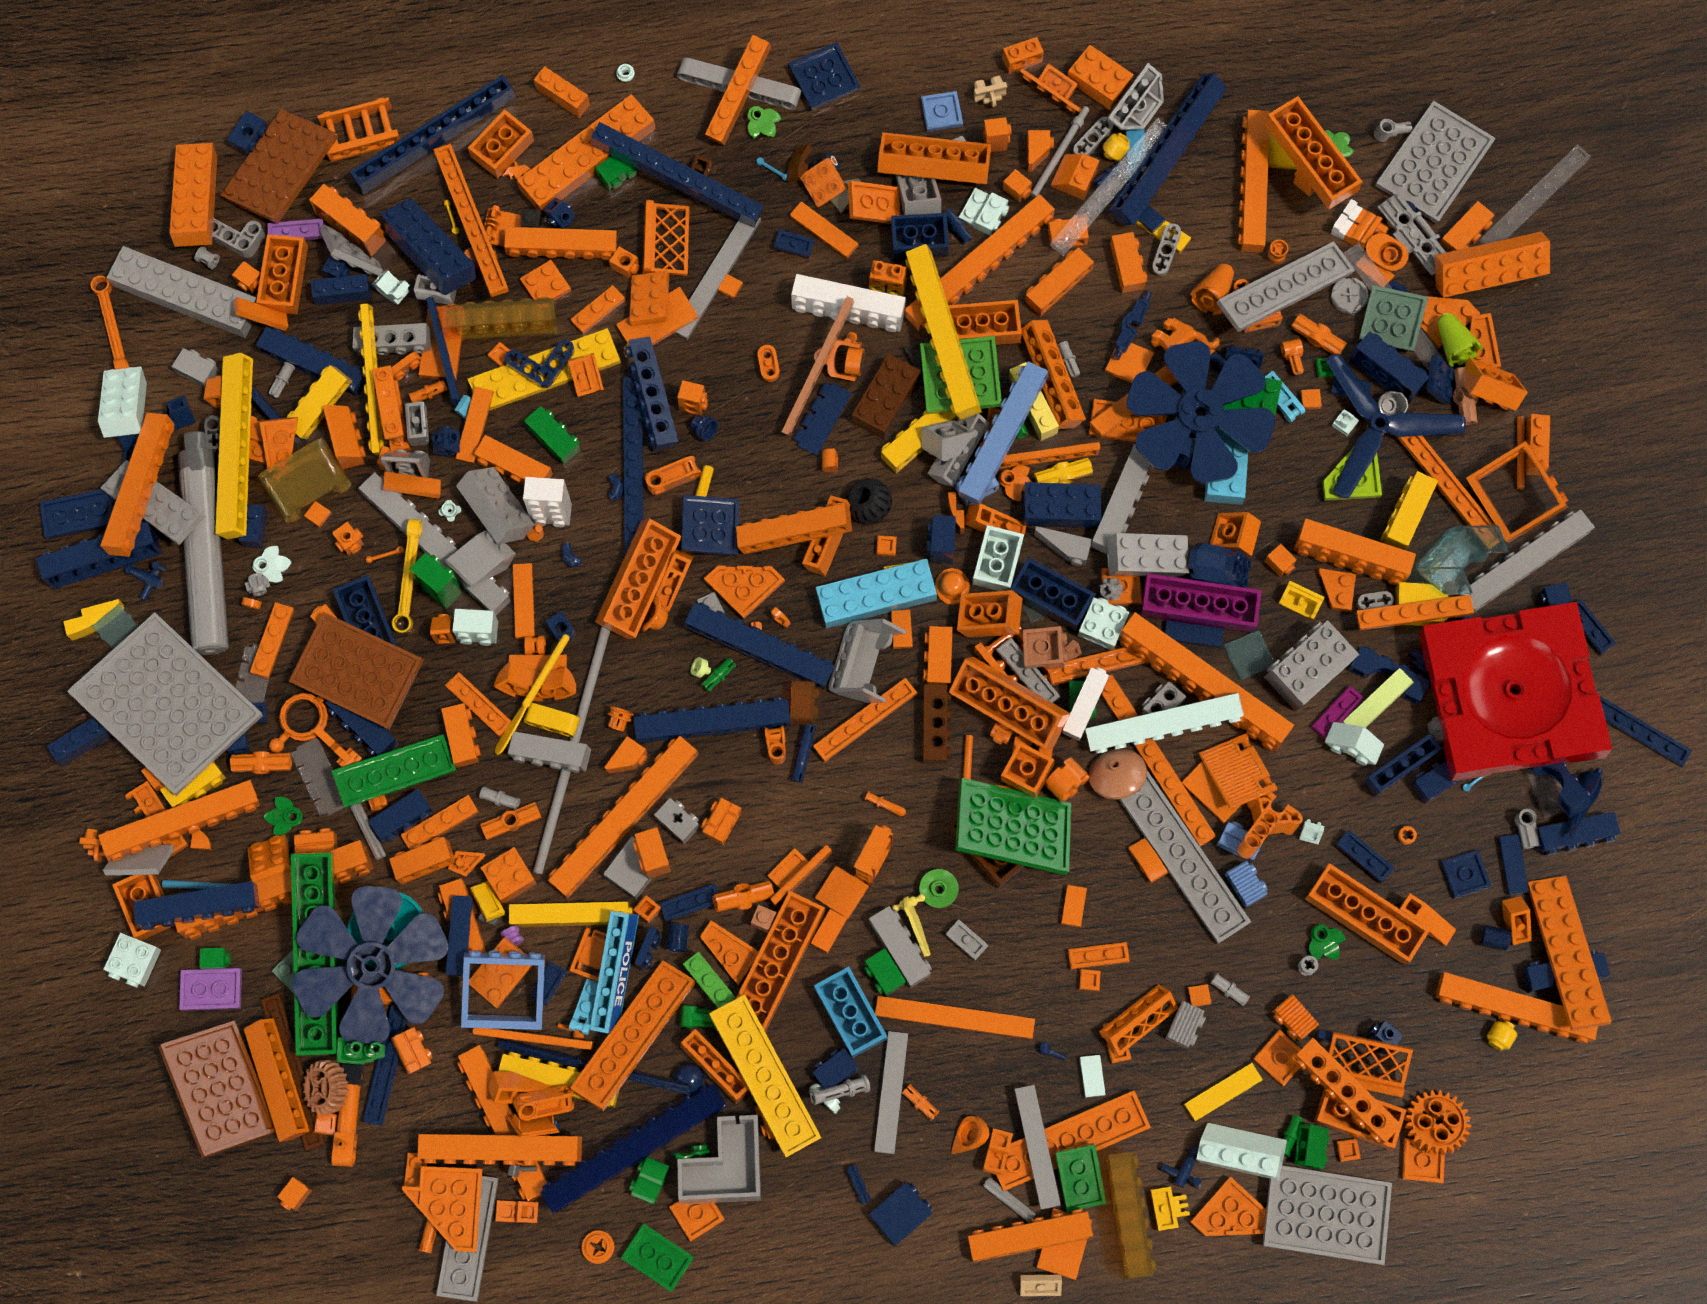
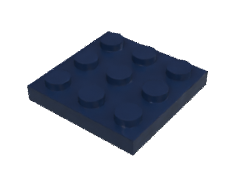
[788,42,860,111]
[680,495,739,556]

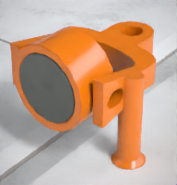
[814,332,865,381]

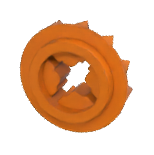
[582,1231,615,1264]

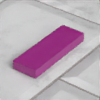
[1311,686,1364,740]

